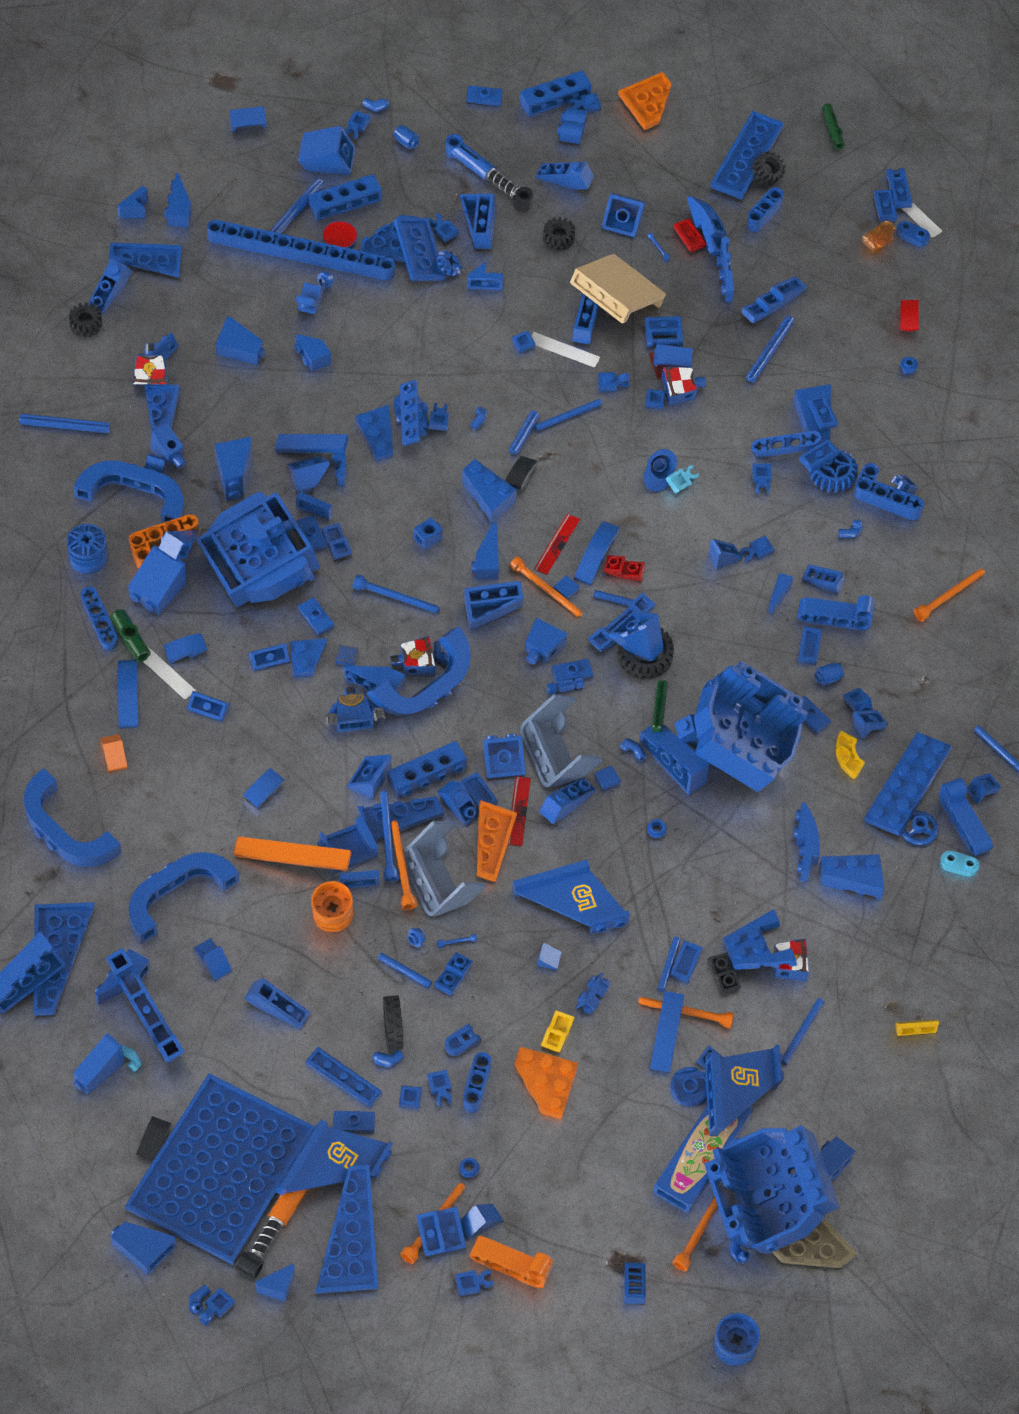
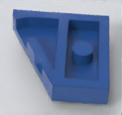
[290,638,327,678]

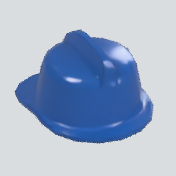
[643,449,677,492]

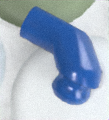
[469,407,488,431]
[838,520,863,538]
[434,641,448,665]
[372,1050,404,1068]
[729,1240,750,1264]
[189,1284,211,1314]

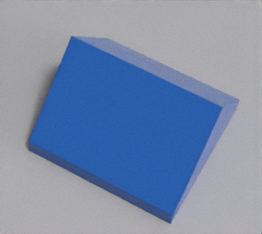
[347,754,392,800]

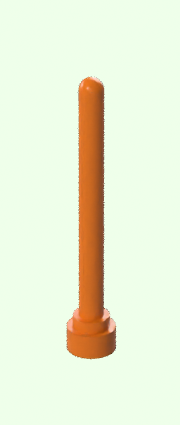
[509,556,582,617]
[914,569,985,622]
[391,820,418,910]
[638,997,734,1029]
[400,1183,465,1264]
[672,1196,718,1271]

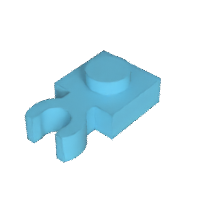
[666,465,699,494]

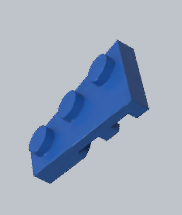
[717,237,734,302]
[144,384,181,431]
[355,405,393,462]

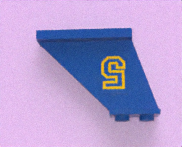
[512,860,630,934]
[705,1044,784,1137]
[275,1119,393,1196]

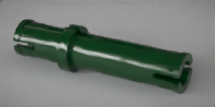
[822,103,845,150]

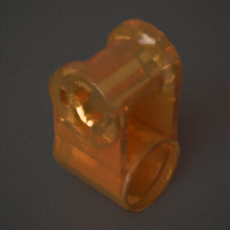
[861,221,895,254]

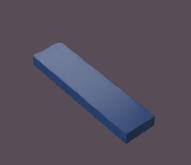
[275,434,349,453]
[305,1047,382,1109]

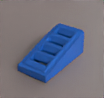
[802,564,845,594]
[768,573,793,614]
[624,1262,646,1304]

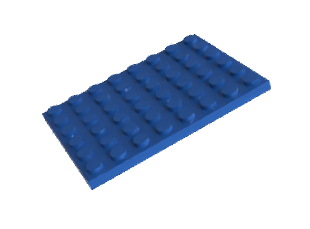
[125,1073,315,1265]

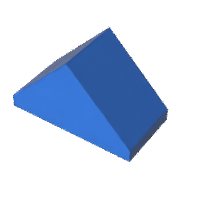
[708,539,743,570]
[460,1203,503,1241]
[255,1264,295,1302]

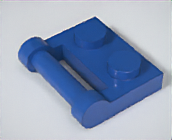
[645,316,683,348]

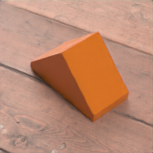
[100,734,127,772]

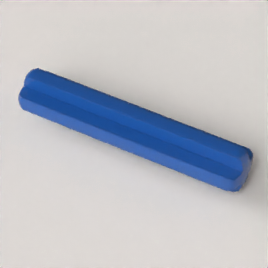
[509,410,539,455]

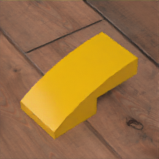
[541,1010,575,1053]

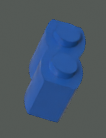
[557,107,587,144]

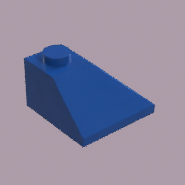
[286,455,330,493]

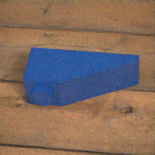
[472,522,499,580]
[244,978,310,1029]

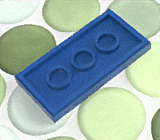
[394,218,446,281]

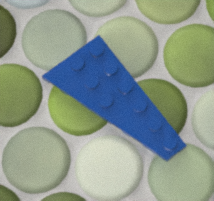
[33,902,95,1016]
[315,1165,378,1294]

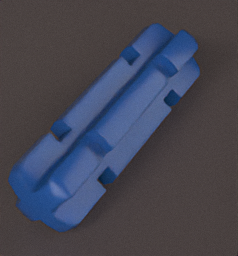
[547,677,584,695]

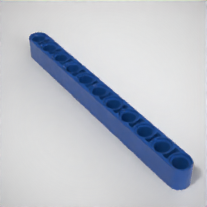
[207,220,395,281]

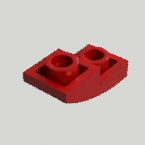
[900,300,919,332]
[603,555,646,582]

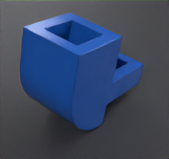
[295,282,324,314]
[239,514,286,548]

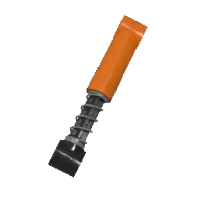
[235,1189,308,1280]

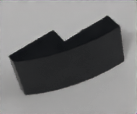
[505,456,538,490]
[707,952,741,994]
[136,1116,171,1161]

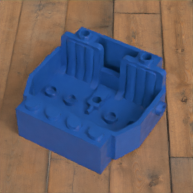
[196,492,321,608]
[694,661,808,792]
[704,1125,840,1254]

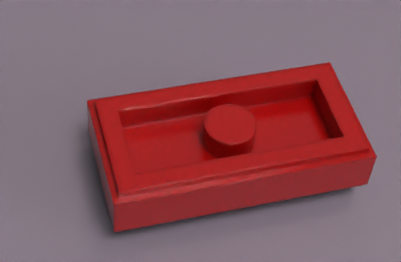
[673,218,706,253]

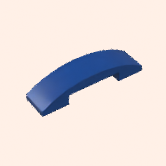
[574,521,621,586]
[588,593,656,652]
[118,660,138,728]

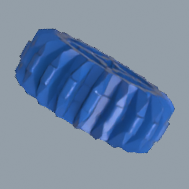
[808,447,858,493]

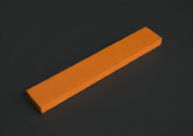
[233,836,352,871]

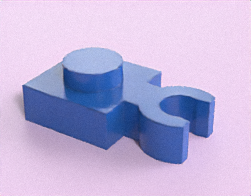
[569,93,601,113]
[345,110,371,140]
[429,213,459,243]
[429,403,449,431]
[752,464,772,494]
[891,474,919,493]
[740,536,775,563]
[427,1069,452,1107]
[455,1270,494,1296]

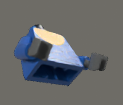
[326,686,385,732]

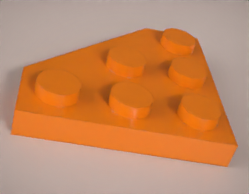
[618,72,672,130]
[514,1047,578,1119]

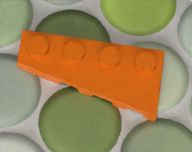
[476,800,517,882]

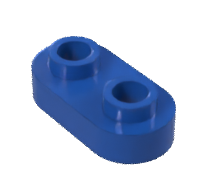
[896,221,930,247]

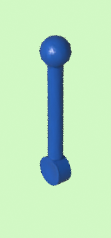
[648,233,670,261]
[437,934,478,948]

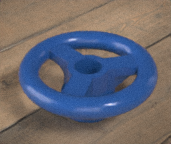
[901,811,939,845]

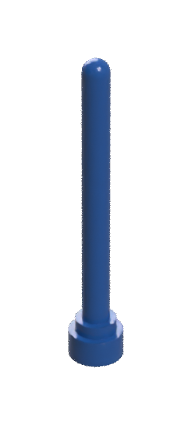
[353,574,440,613]
[380,790,399,882]

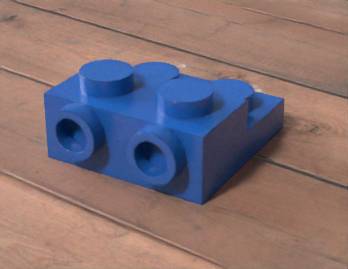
[482,734,526,779]

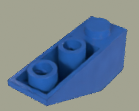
[535,162,594,190]
[164,173,192,228]
[88,259,132,314]
[159,530,199,559]
[344,666,405,694]
[539,778,596,824]
[95,949,150,1005]

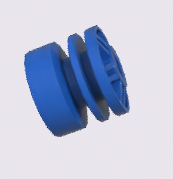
[67,524,108,574]
[714,1313,760,1366]

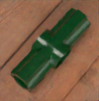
[110,609,151,662]

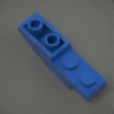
[687,196,727,256]
[793,802,820,882]

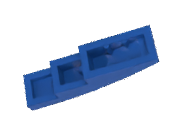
[741,276,808,323]
[650,991,684,1073]

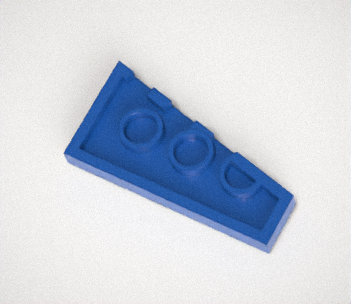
[109,243,182,278]
[357,796,444,841]

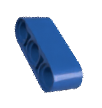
[746,187,784,232]
[463,1052,491,1113]

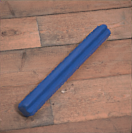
[269,178,324,234]
[746,315,794,383]
[19,414,110,433]

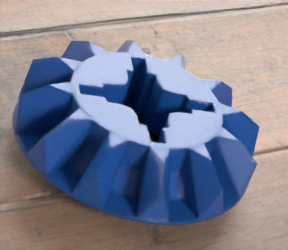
[436,250,463,276]

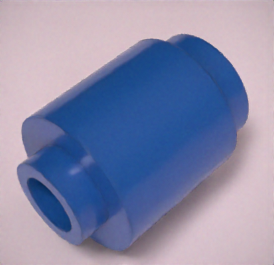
[393,125,419,150]
[814,662,844,686]

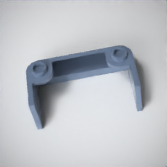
[520,694,603,788]
[403,821,487,916]

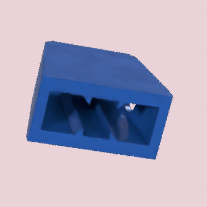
[150,423,187,469]
[525,618,568,665]

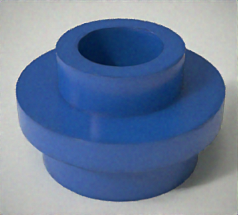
[317,272,334,289]
[900,357,918,374]
[647,819,667,838]
[408,928,426,947]
[459,1158,480,1178]

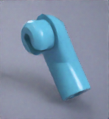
[122,1045,142,1071]

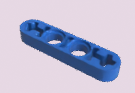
[751,431,823,458]
[80,586,118,650]

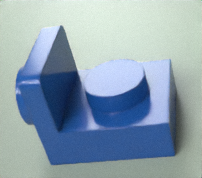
[843,687,873,711]
[967,773,1001,803]

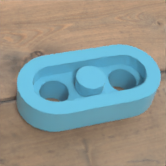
[940,851,980,877]

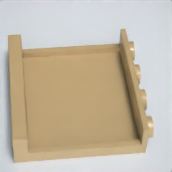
[570,254,666,324]

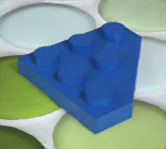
[360,215,418,262]

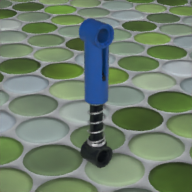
[445,134,533,212]

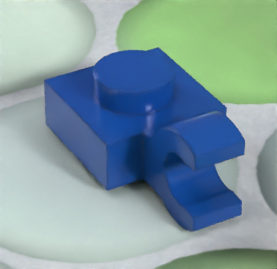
[598,372,630,392]
[199,1288,235,1326]

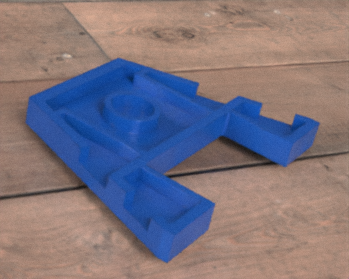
[723,909,797,970]

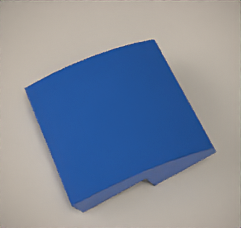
[416,1207,467,1257]

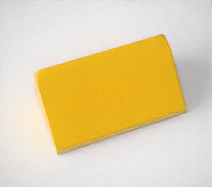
[895,1019,939,1036]

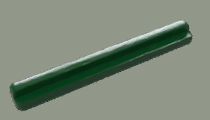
[652,680,668,733]

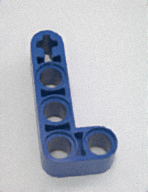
[854,463,924,520]
[798,595,875,630]
[939,777,993,856]

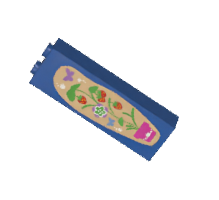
[653,1105,753,1214]

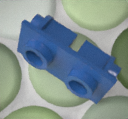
[156,332,179,360]
[575,973,610,1014]

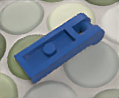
[886,168,912,209]

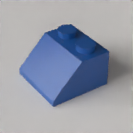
[601,192,647,237]

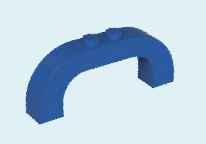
[74,460,184,523]
[366,627,471,716]
[24,768,122,867]
[129,852,239,944]
[106,948,185,1064]

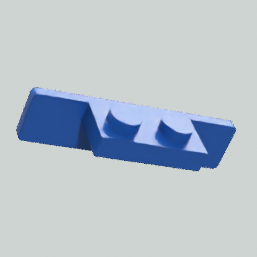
[400,380,429,446]

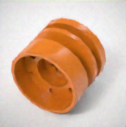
[311,881,354,933]

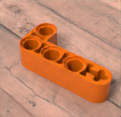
[129,514,199,569]
[469,1236,553,1288]

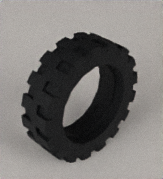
[383,995,403,1050]

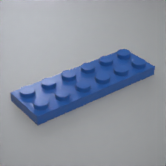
[710,111,784,200]
[864,732,952,836]

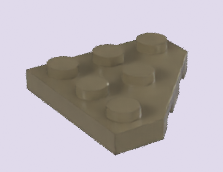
[772,1218,857,1268]

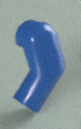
[363,98,389,112]
[620,738,647,762]

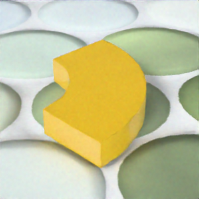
[835,731,865,779]

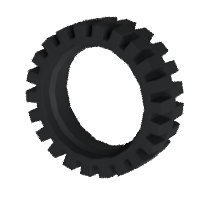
[617,627,674,679]

